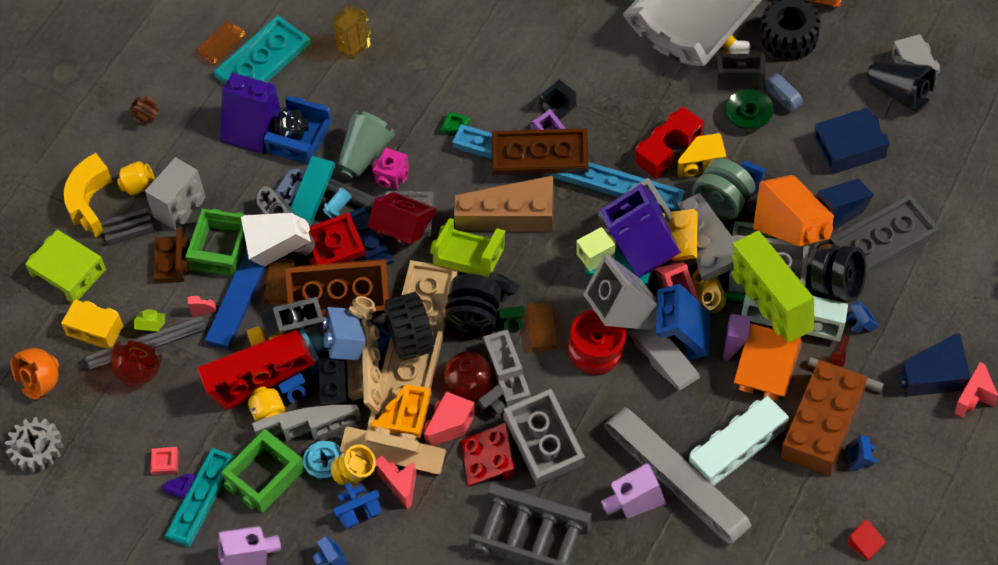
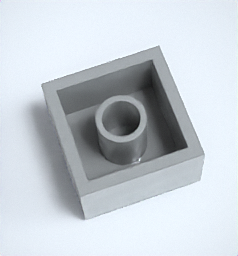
[145,157,206,231]

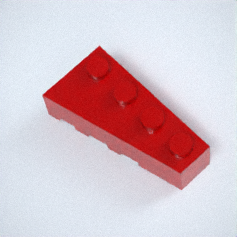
[197,330,316,411]

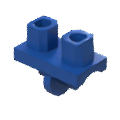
[333,482,381,529]

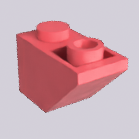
[423,392,476,446]

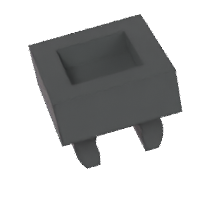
[475,385,506,418]

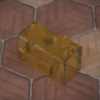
[332,5,371,59]

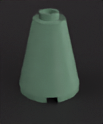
[337,110,395,179]

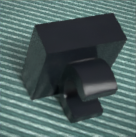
[488,272,519,302]

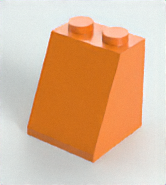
[753,175,834,247]
[734,323,802,401]

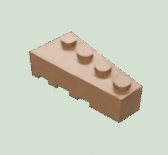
[454,176,554,232]

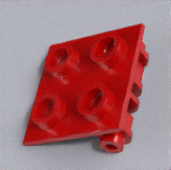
[461,423,515,487]

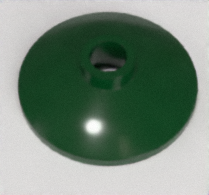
[726,89,774,130]

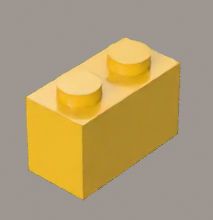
[61,299,124,349]

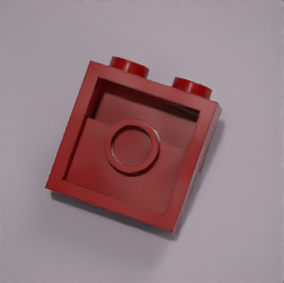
[309,212,366,265]

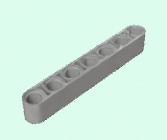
[605,407,751,544]

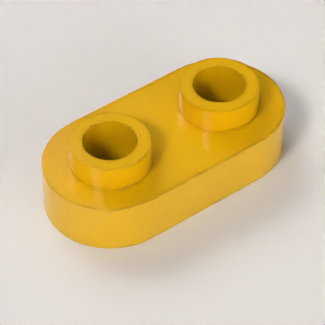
[692,269,726,313]

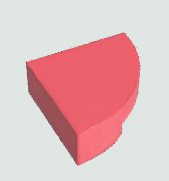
[187,296,217,317]

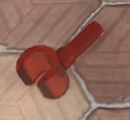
[831,336,850,367]

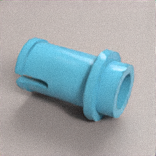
[323,187,352,218]

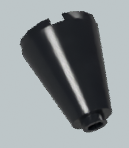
[867,61,936,112]

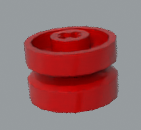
[568,309,626,375]

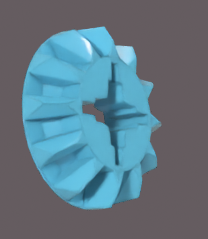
[303,441,343,480]

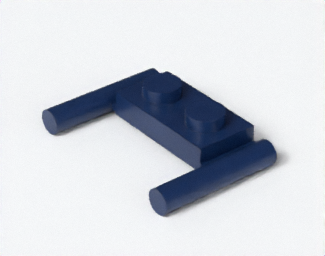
[349,207,394,265]

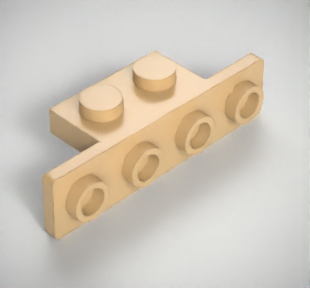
[347,319,382,415]
[340,427,446,475]

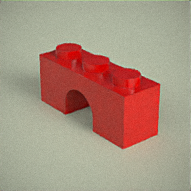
[635,106,704,179]

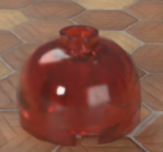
[110,341,162,387]
[443,351,494,402]

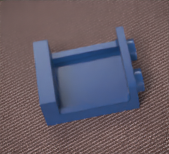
[264,96,332,165]
[656,284,710,360]

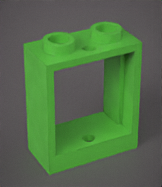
[186,208,246,277]
[222,429,305,513]

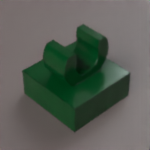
[499,306,525,330]

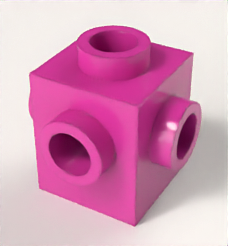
[372,148,409,190]

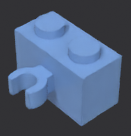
[319,307,366,360]

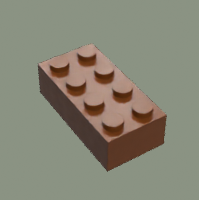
[285,259,390,316]
[781,360,868,476]

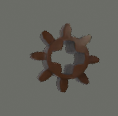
[129,95,159,125]

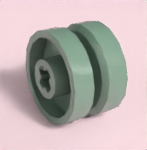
[692,158,755,220]

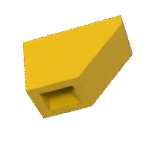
[678,133,727,178]

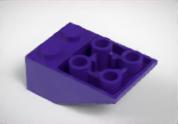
[600,184,681,278]

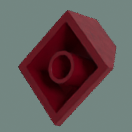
[367,192,437,245]

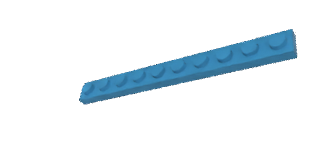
[452,124,686,212]

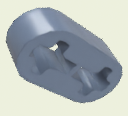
[764,73,803,112]
[276,169,305,211]

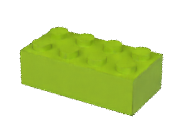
[731,230,814,343]

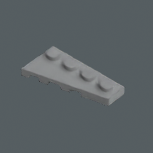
[678,193,735,282]

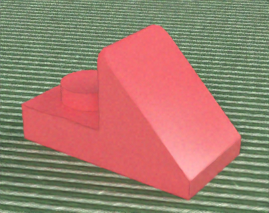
[954,362,998,418]
[375,456,416,509]

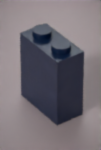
[813,107,890,175]

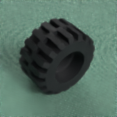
[760,0,821,60]
[384,292,434,361]

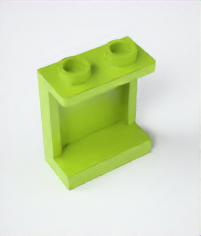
[430,218,506,277]
[25,230,106,303]

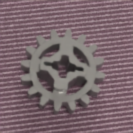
[5,417,63,472]

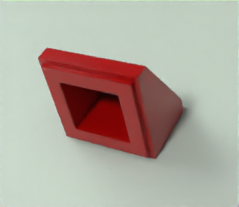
[848,520,886,561]

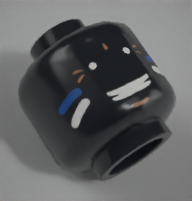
[274,110,309,140]

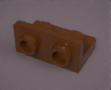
[154,229,189,284]

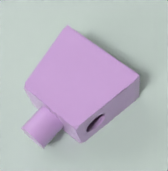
[601,463,666,518]
[218,527,281,565]

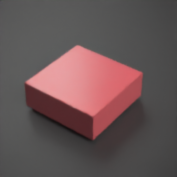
[151,447,178,476]

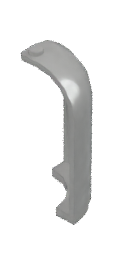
[623,0,762,66]

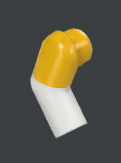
[722,35,750,53]

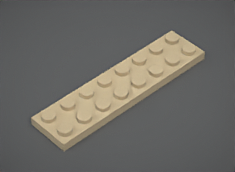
[366,260,459,441]

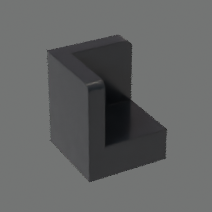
[539,79,576,120]

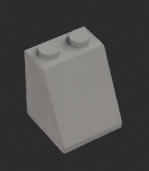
[583,254,657,330]

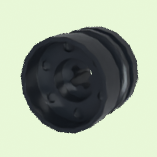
[443,274,501,338]

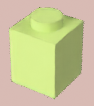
[576,227,617,271]

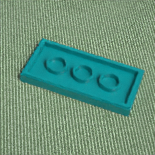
[213,15,311,84]

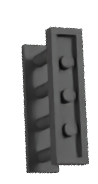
[469,483,592,565]

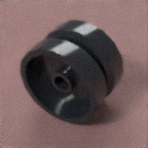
[811,244,867,302]

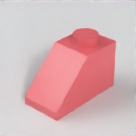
[654,261,699,301]

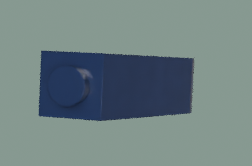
[815,178,874,232]
[898,333,971,397]

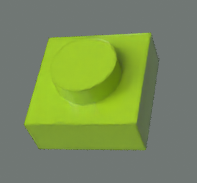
[134,309,165,332]

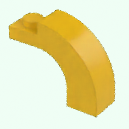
[64,153,113,237]

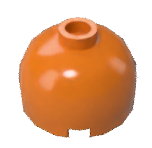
[10,348,59,400]

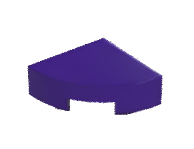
[162,474,196,500]

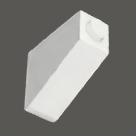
[241,213,311,266]

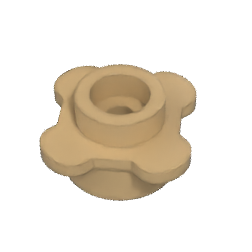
[349,296,376,320]

